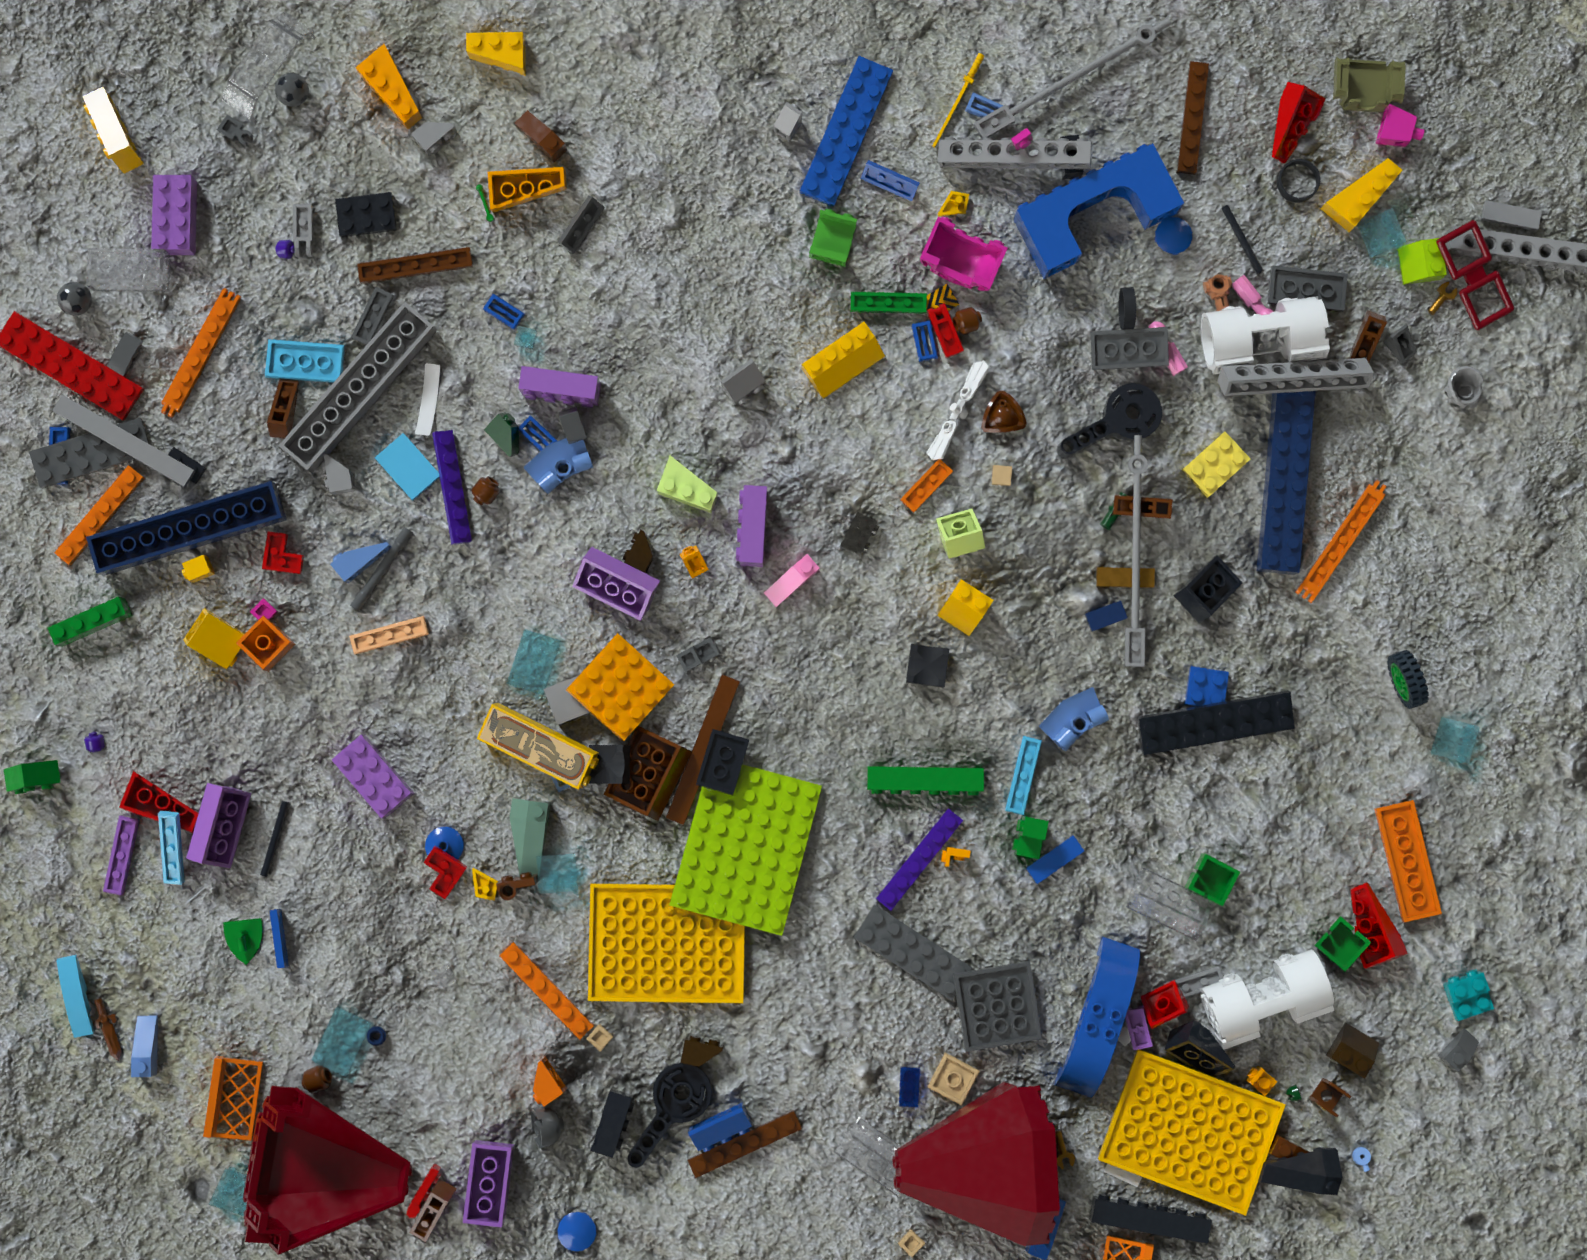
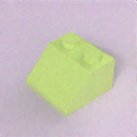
[936,509,985,558]

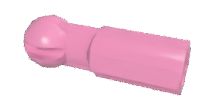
[1232,275,1274,315]
[1148,321,1188,376]

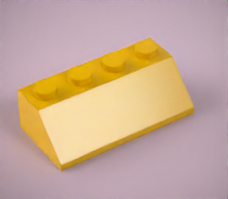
[801,322,885,399]

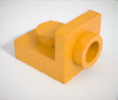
[679,546,709,578]
[941,847,971,867]
[1246,1066,1277,1096]

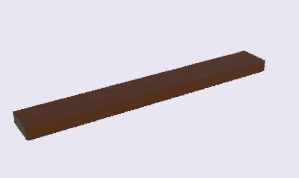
[666,675,740,825]

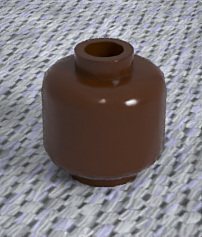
[952,307,982,334]
[471,476,500,505]
[302,1065,332,1094]

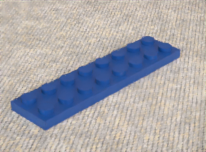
[800,56,893,207]

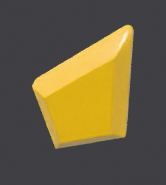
[937,191,970,217]
[472,868,498,901]

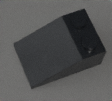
[1173,555,1242,624]
[1165,1020,1235,1077]

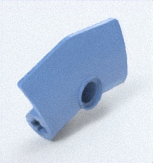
[524,438,593,494]
[1039,687,1109,751]

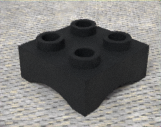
[906,644,950,688]
[589,745,630,784]

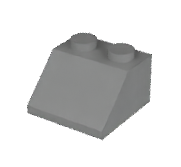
[721,359,766,406]

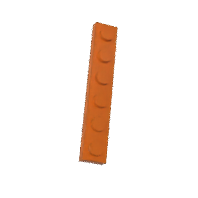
[54,465,145,566]
[499,942,594,1040]

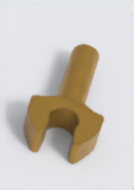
[1428,282,1457,315]
[1055,1131,1075,1169]

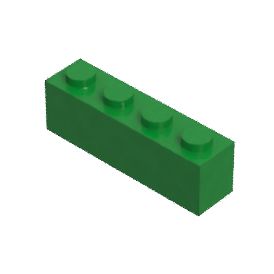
[48,596,133,647]

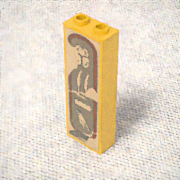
[477,703,599,790]

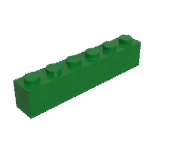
[867,766,984,795]

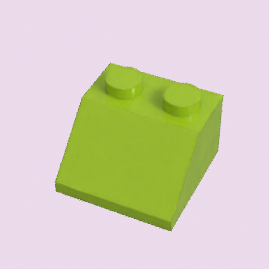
[1397,238,1447,285]

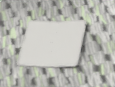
[1118,1027,1131,1046]

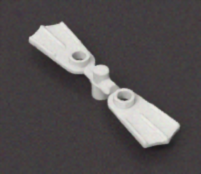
[926,360,991,461]

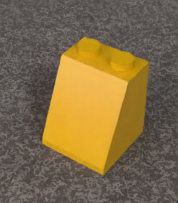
[937,579,994,636]
[183,608,245,669]

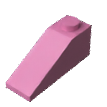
[764,554,820,607]

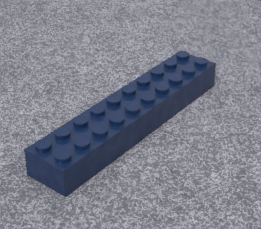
[1256,391,1316,575]
[86,481,287,576]

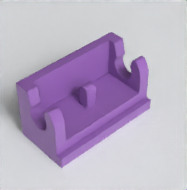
[1125,1005,1154,1050]

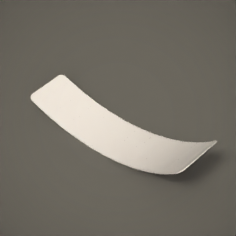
[415,363,440,436]

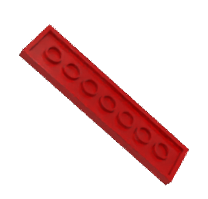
[0,311,144,421]

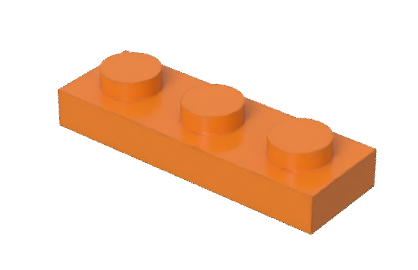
[900,459,953,513]

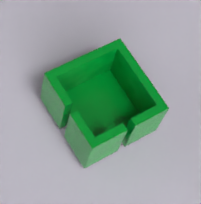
[1184,853,1240,906]
[1314,916,1371,972]

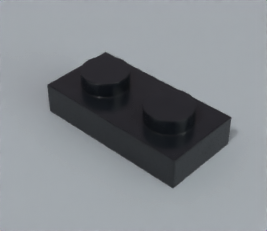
[168,447,207,484]

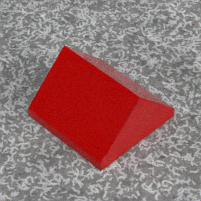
[1140,980,1189,1029]

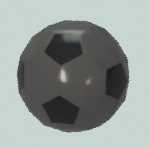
[274,72,309,107]
[57,282,92,316]

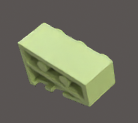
[657,456,718,513]

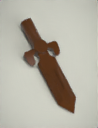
[93,998,122,1061]

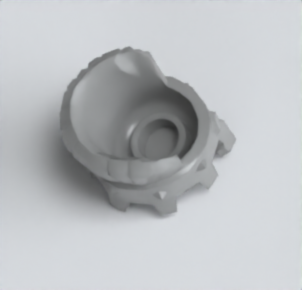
[1444,366,1484,409]

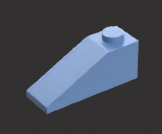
[330,542,392,584]
[131,1015,158,1077]

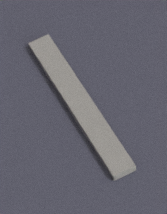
[52,395,196,488]

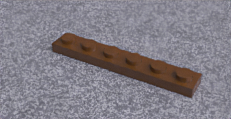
[1176,61,1209,175]
[357,247,473,284]
[687,1110,802,1178]

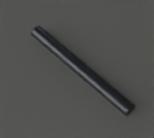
[1221,205,1264,274]
[260,800,290,877]

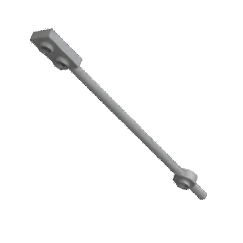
[973,18,1171,139]
[1125,435,1148,667]

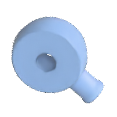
[1352,1147,1371,1172]

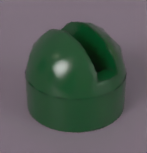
[1286,1085,1302,1102]

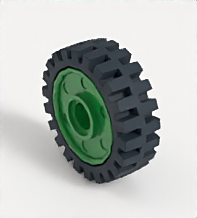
[1387,650,1429,709]

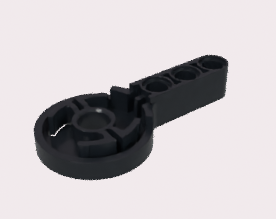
[1057,383,1162,458]
[627,1062,712,1168]

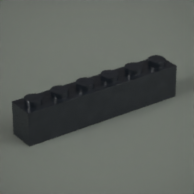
[1089,1194,1212,1244]

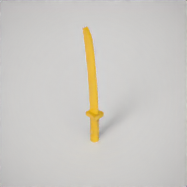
[932,53,985,148]

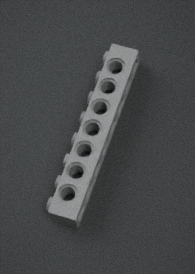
[938,137,1093,169]
[1446,226,1587,275]
[1218,358,1374,396]

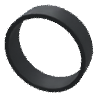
[1277,159,1321,203]
[1118,287,1136,330]

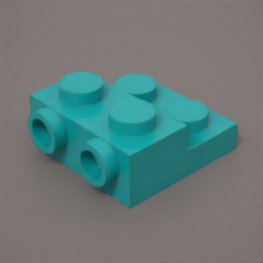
[1443,969,1494,1021]

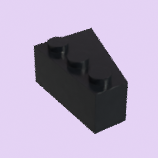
[590,1089,635,1158]

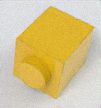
[182,555,215,583]

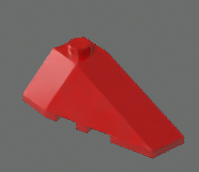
[1272,82,1326,164]
[1350,882,1408,969]

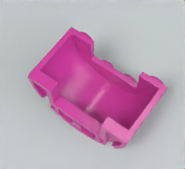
[920,217,1008,291]

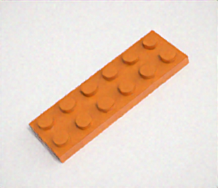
[1374,800,1442,922]

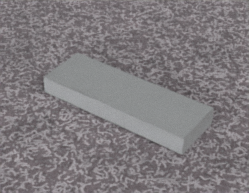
[1481,200,1542,231]
[1163,966,1223,998]

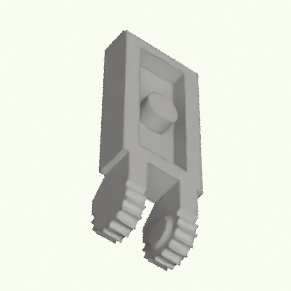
[293,204,313,257]

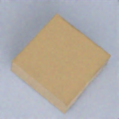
[991,465,1012,486]
[586,1024,614,1052]
[898,1229,925,1257]

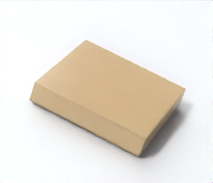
[927,1052,980,1106]

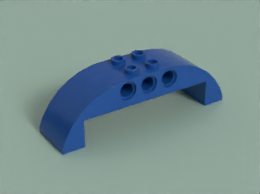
[1054,937,1140,1098]

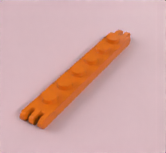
[161,288,242,418]
[1295,480,1386,603]

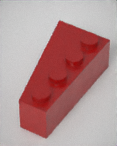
[119,771,199,833]

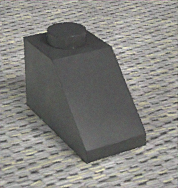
[1438,1028,1479,1072]

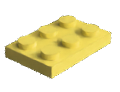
[1182,432,1250,498]

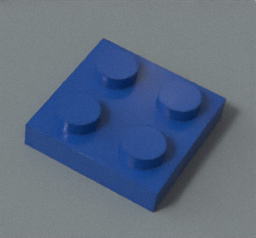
[1185,666,1229,706]

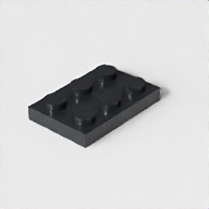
[335,192,397,238]
[696,729,749,796]

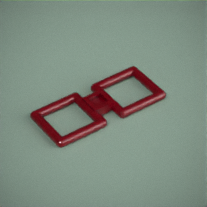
[1436,220,1515,330]

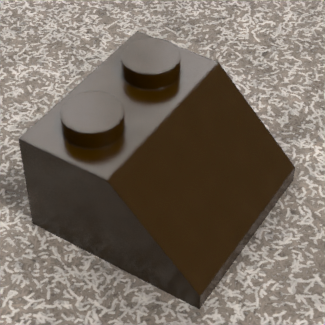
[1326,1022,1379,1079]

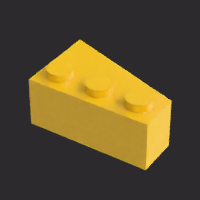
[466,32,526,76]

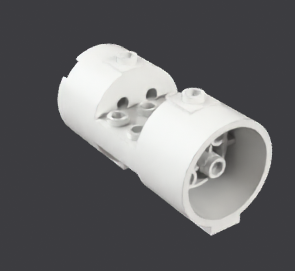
[1201,296,1330,375]
[1200,949,1334,1050]

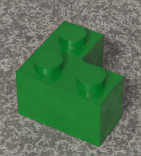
[3,760,61,795]
[1012,816,1049,859]

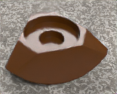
[981,391,1027,433]

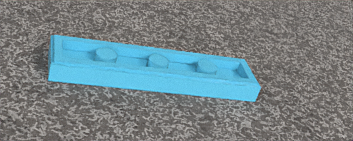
[1005,736,1042,815]
[158,811,185,885]

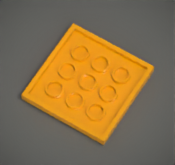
[566,633,675,741]

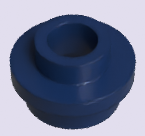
[367,1026,386,1046]

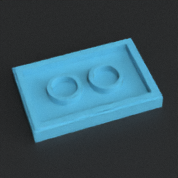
[375,433,440,501]

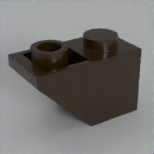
[622,529,654,573]
[680,1035,724,1067]

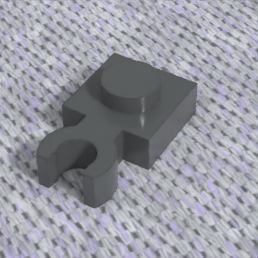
[217,114,253,146]

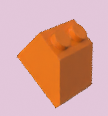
[236,615,295,672]
[533,1056,567,1107]

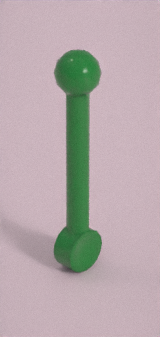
[476,184,494,222]

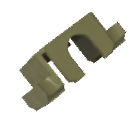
[1333,57,1406,112]

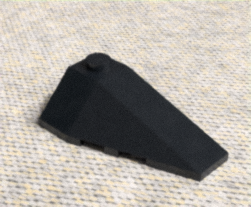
[1259,1147,1343,1195]

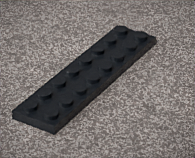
[1137,690,1295,755]

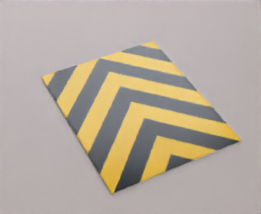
[926,284,960,318]

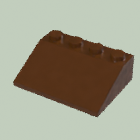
[603,726,692,821]

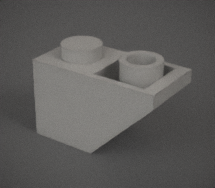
[774,102,802,142]
[411,122,457,156]
[321,454,356,495]

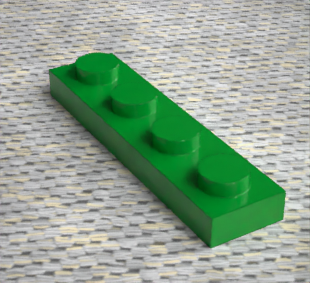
[850,292,927,314]

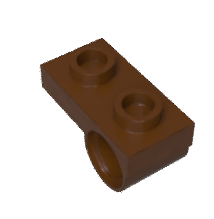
[496,872,539,900]

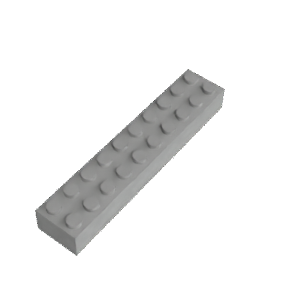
[278,302,437,473]

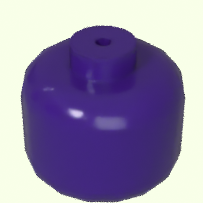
[275,240,295,259]
[84,732,105,752]

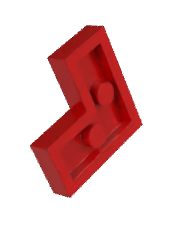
[262,531,304,575]
[423,846,467,899]

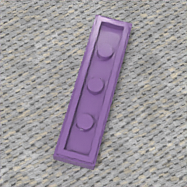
[103,816,140,895]

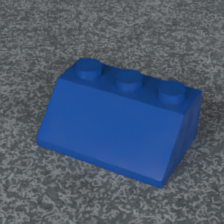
[688,1102,752,1152]

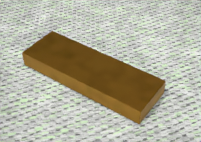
[1096,567,1155,588]

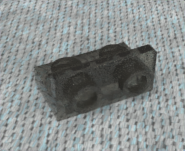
[840,511,879,556]

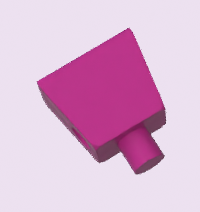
[1375,104,1424,147]

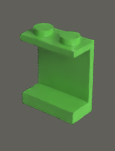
[809,209,857,267]

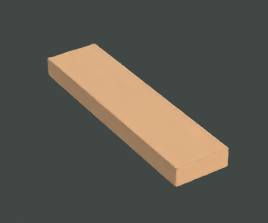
[349,616,429,655]

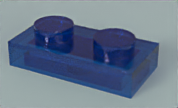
[898,1066,920,1107]

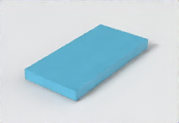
[265,339,345,383]

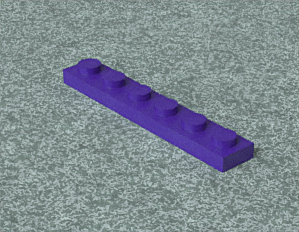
[432,430,472,545]
[876,808,963,911]

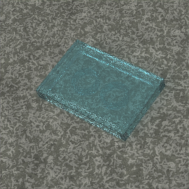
[506,629,561,696]
[311,1006,372,1077]

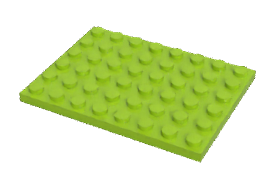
[669,764,822,936]

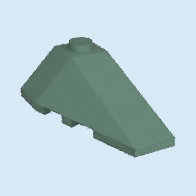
[510,798,551,880]

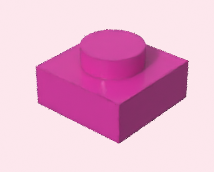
[1011,128,1033,150]
[250,598,278,620]

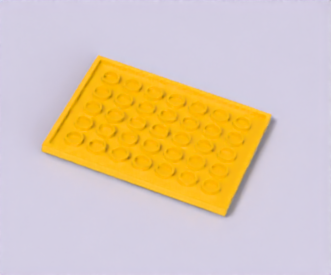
[588,883,745,1003]
[1097,1049,1286,1216]

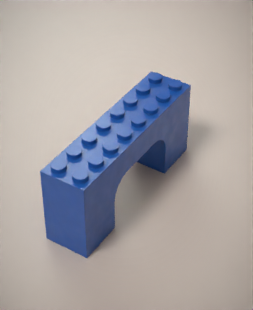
[1013,143,1184,279]

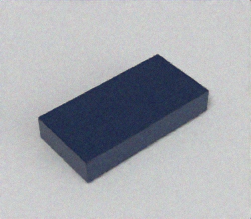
[1084,600,1128,632]

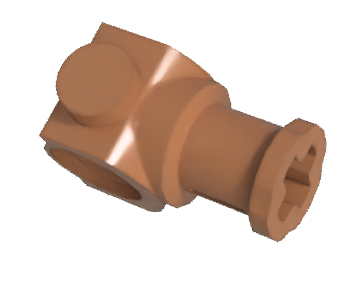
[1203,274,1232,311]

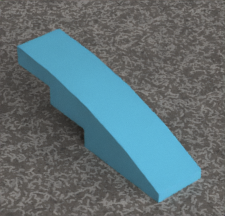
[56,955,95,1038]

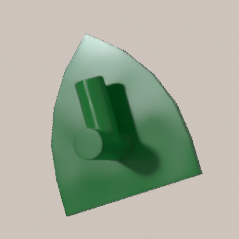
[223,918,263,965]

